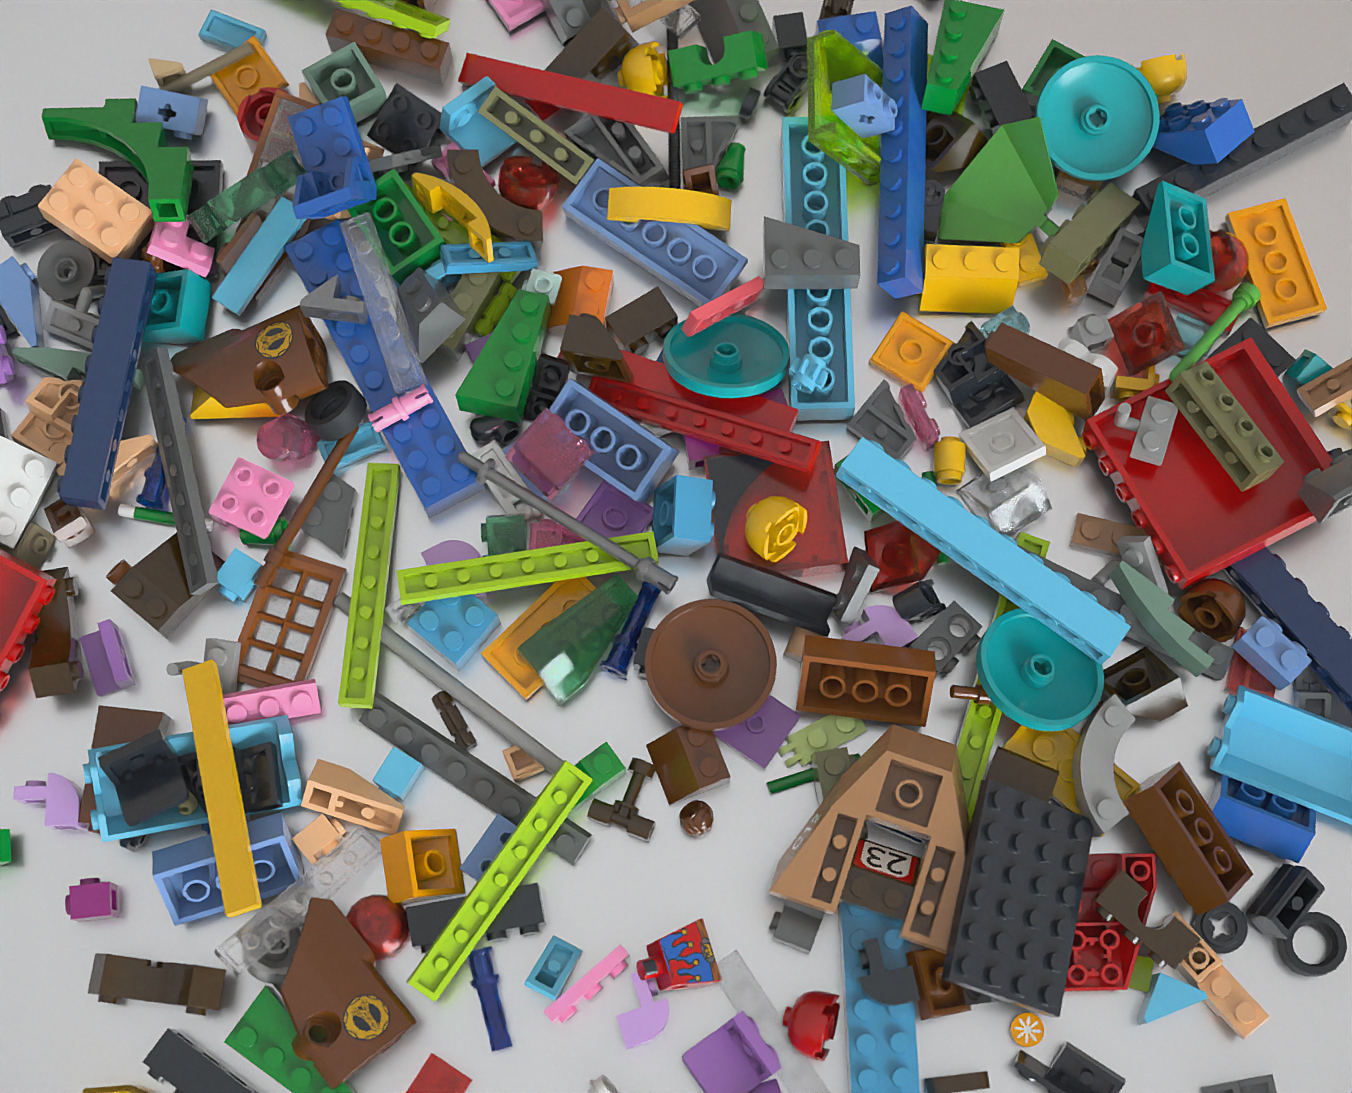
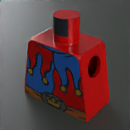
[636,918,722,991]

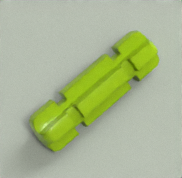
[474,282,517,337]

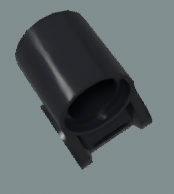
[763,52,816,114]
[924,180,945,243]
[892,579,947,621]

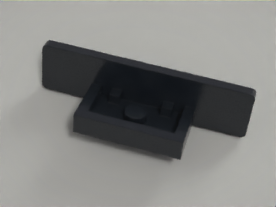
[1014,1042,1126,1093]

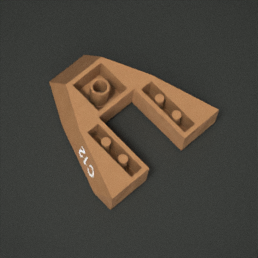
[768,724,969,953]

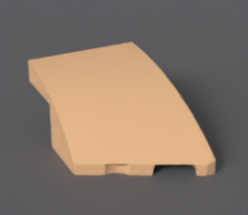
[11,377,85,467]

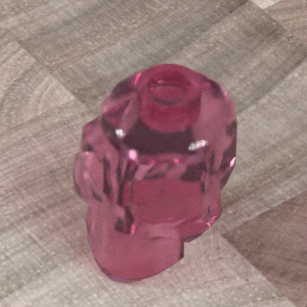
[256,414,320,462]

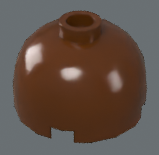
[1178,578,1246,642]

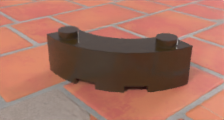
[446,149,543,249]
[28,567,83,698]
[87,953,226,1016]

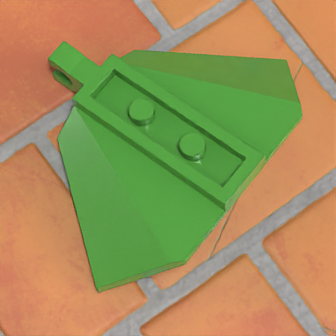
[939,117,1059,243]

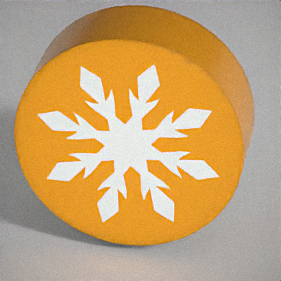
[1009,1013,1044,1047]

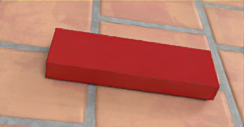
[1144,282,1240,336]

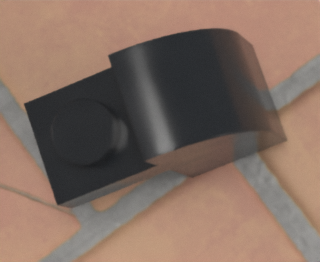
[856,938,920,1007]

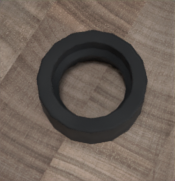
[304,380,367,441]
[1277,912,1347,977]

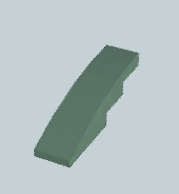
[12,347,145,391]
[1109,560,1214,677]

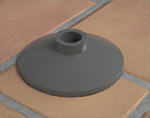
[37,240,96,300]

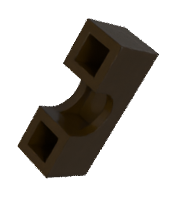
[1093,869,1201,970]

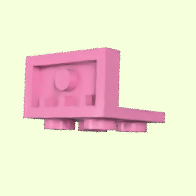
[208,457,295,539]

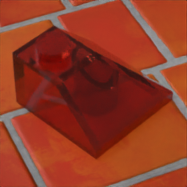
[1108,292,1186,377]
[864,521,941,593]

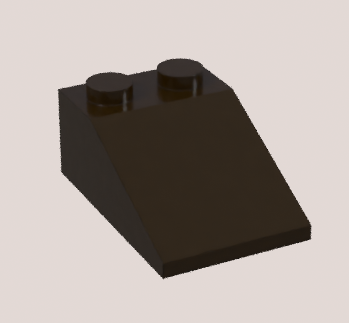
[111,532,225,639]

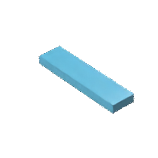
[212,196,306,316]

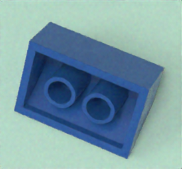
[1208,773,1316,864]

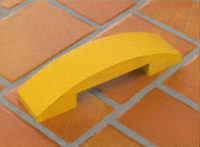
[411,172,494,263]
[607,187,732,231]

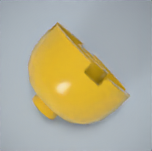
[618,41,668,98]
[1131,54,1188,105]
[745,496,808,562]

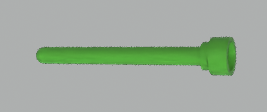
[1169,282,1261,382]

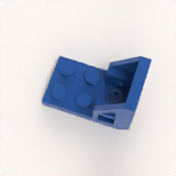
[288,96,377,219]

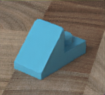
[524,935,583,1000]

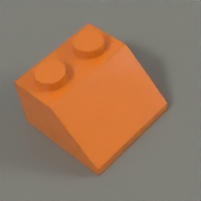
[546,265,614,334]

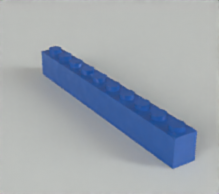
[877,5,928,299]

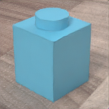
[217,548,263,603]
[372,747,425,801]

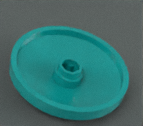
[1035,55,1160,181]
[663,313,789,398]
[976,608,1104,731]

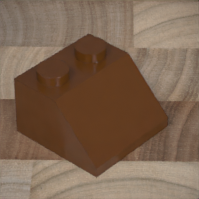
[646,725,731,806]

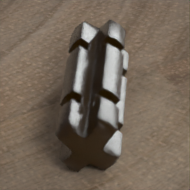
[431,690,476,750]

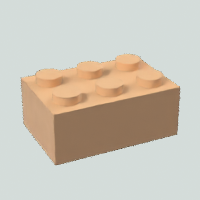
[38,158,155,265]

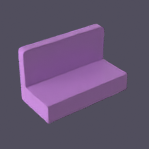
[80,619,136,697]

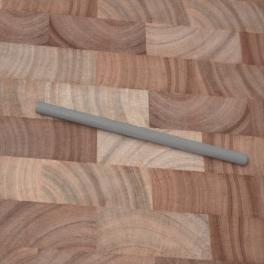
[334,592,563,774]

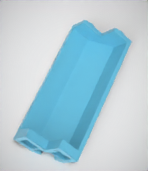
[1207,685,1352,825]
[83,715,303,842]

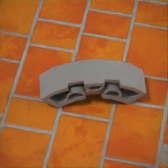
[1072,694,1136,837]

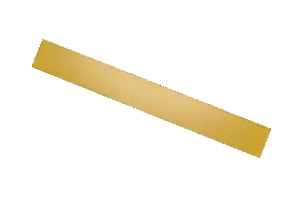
[182,659,262,918]

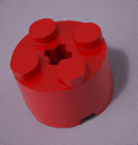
[237,87,295,159]

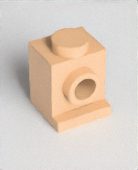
[292,813,347,868]

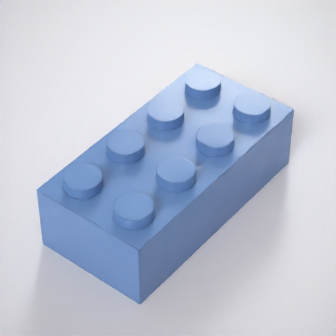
[535,378,680,504]
[152,812,304,926]

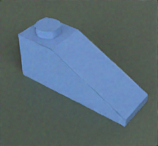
[0,256,45,347]

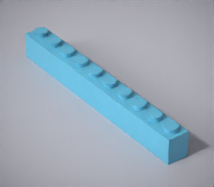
[836,437,1131,665]

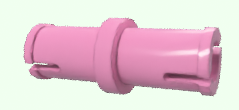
[367,384,433,433]

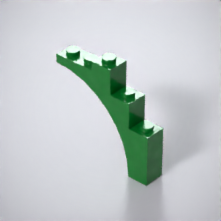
[41,98,194,222]

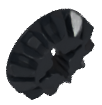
[1193,902,1248,954]

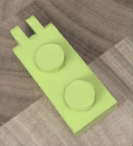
[778,715,867,767]

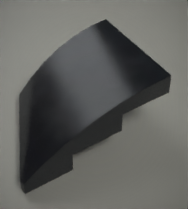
[933,321,1025,429]
[178,741,283,815]

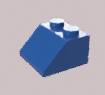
[814,11,883,91]

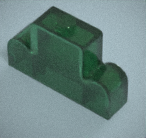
[186,149,306,244]

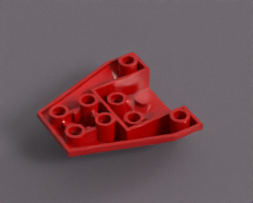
[1064,853,1157,991]

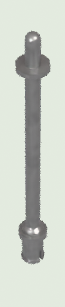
[457,451,679,595]

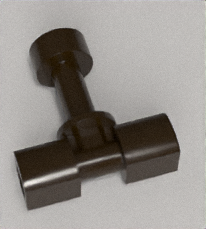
[587,757,656,842]

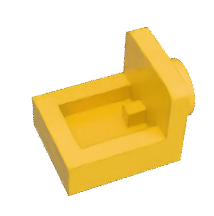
[1110,363,1160,402]

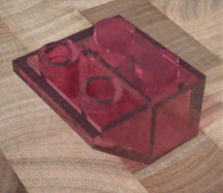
[505,408,593,501]

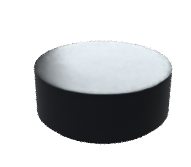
[738,87,761,119]

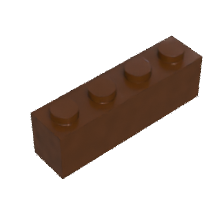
[325,9,453,85]

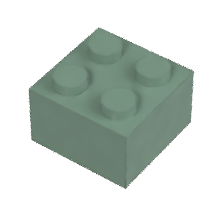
[301,42,387,123]

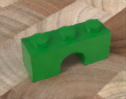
[668,30,768,93]

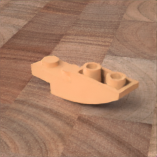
[1158,911,1270,1040]

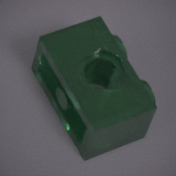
[481,513,528,557]

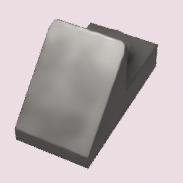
[300,275,369,325]

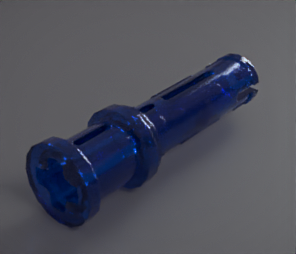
[136,417,187,510]
[600,582,662,678]
[466,946,513,1052]

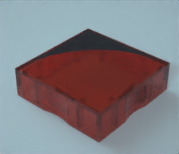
[703,440,848,578]

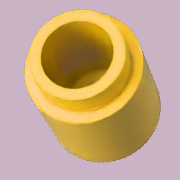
[933,436,966,485]

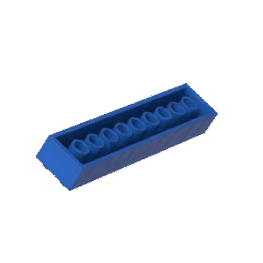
[284,219,485,518]

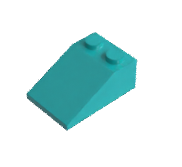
[1141,181,1215,295]
[143,269,212,344]

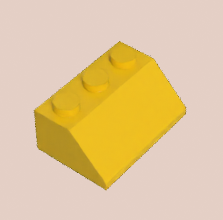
[919,244,1020,315]

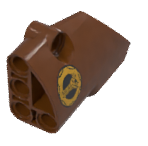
[170,305,328,415]
[279,897,417,1090]

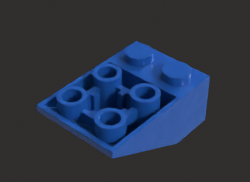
[1153,98,1255,165]

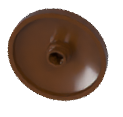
[645,599,777,731]

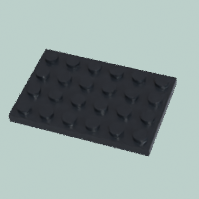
[941,779,1094,1017]

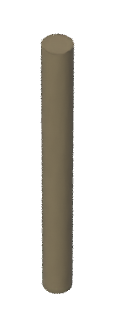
[157,42,255,93]

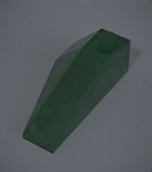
[517,574,639,704]

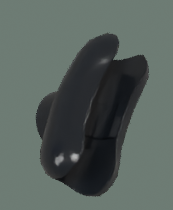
[469,411,525,444]

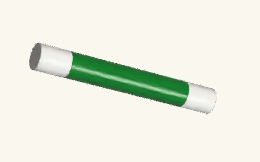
[118,504,215,532]

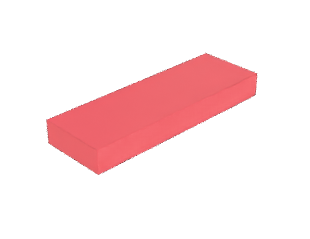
[681,276,763,337]

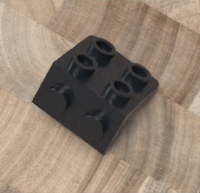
[98,729,189,827]

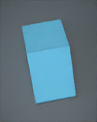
[1137,973,1208,1025]

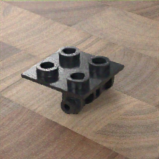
[367,83,442,168]

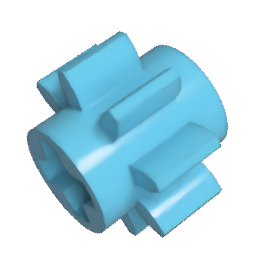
[788,354,829,394]

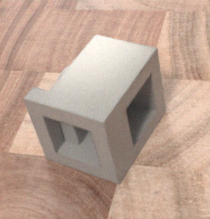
[1068,314,1114,353]

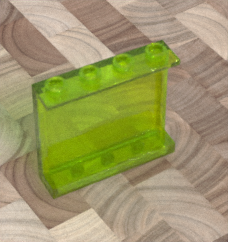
[807,30,883,186]

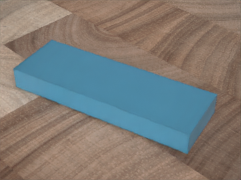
[439,241,538,274]

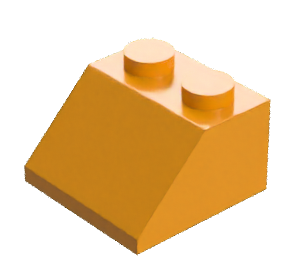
[380,828,465,905]

